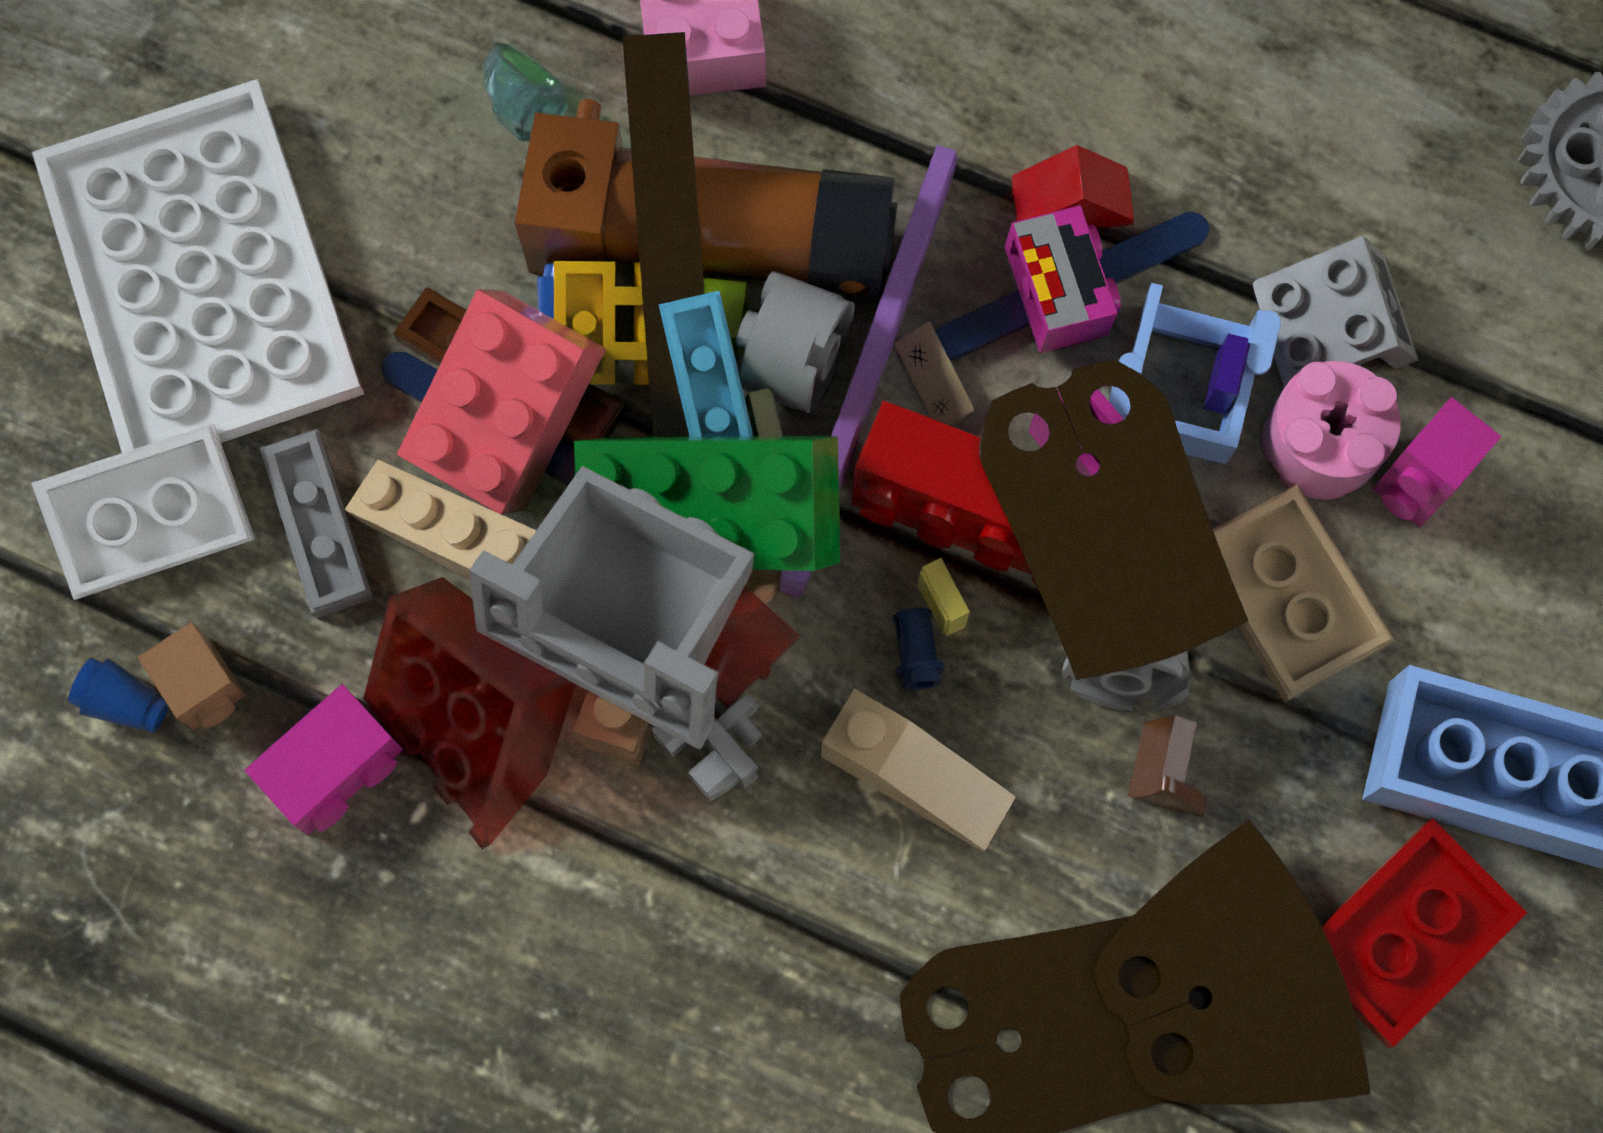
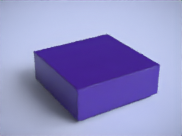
[1203,333,1251,414]

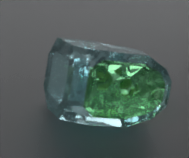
[482,43,568,142]

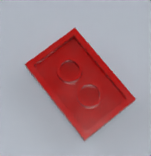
[1321,818,1527,1048]

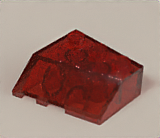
[363,577,576,849]

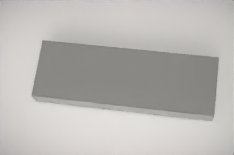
[260,429,375,619]

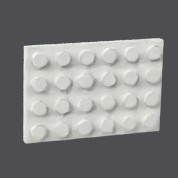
[32,79,364,453]

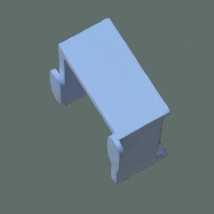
[1108,283,1281,465]

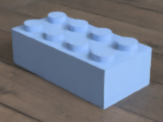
[1362,665,1603,869]

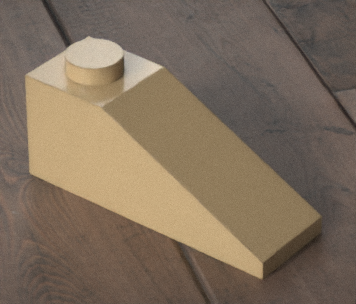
[821,688,1016,852]

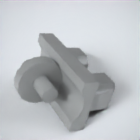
[649,689,762,802]

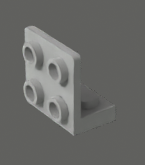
[1253,236,1418,387]

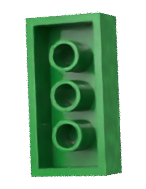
[574,436,840,571]

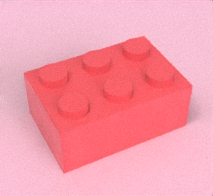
[396,289,606,515]

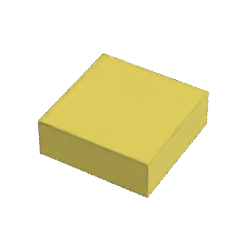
[917,558,970,636]

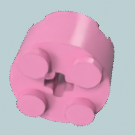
[1262,361,1401,500]

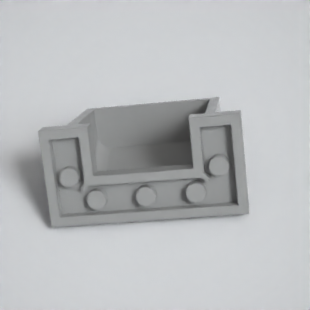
[469,466,754,750]

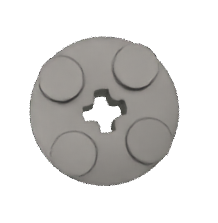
[736,271,855,413]

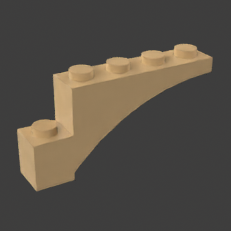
[344,460,536,580]

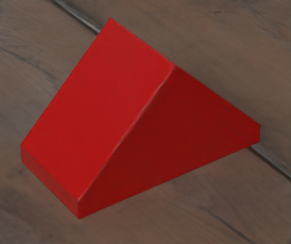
[1011,145,1134,228]

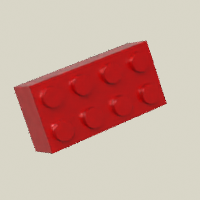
[852,400,1037,585]

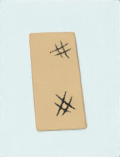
[895,322,974,426]

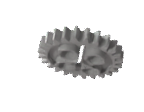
[1518,72,1603,251]

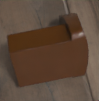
[1127,715,1207,817]

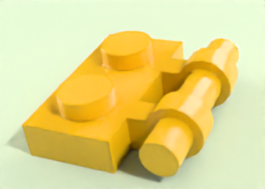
[554,261,649,385]

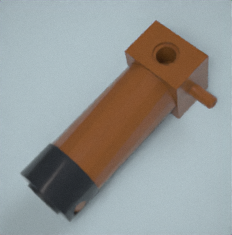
[514,99,898,298]

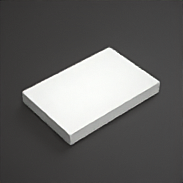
[31,424,255,600]

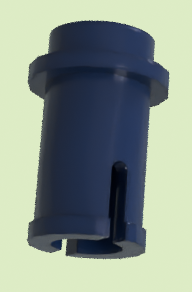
[893,607,945,690]

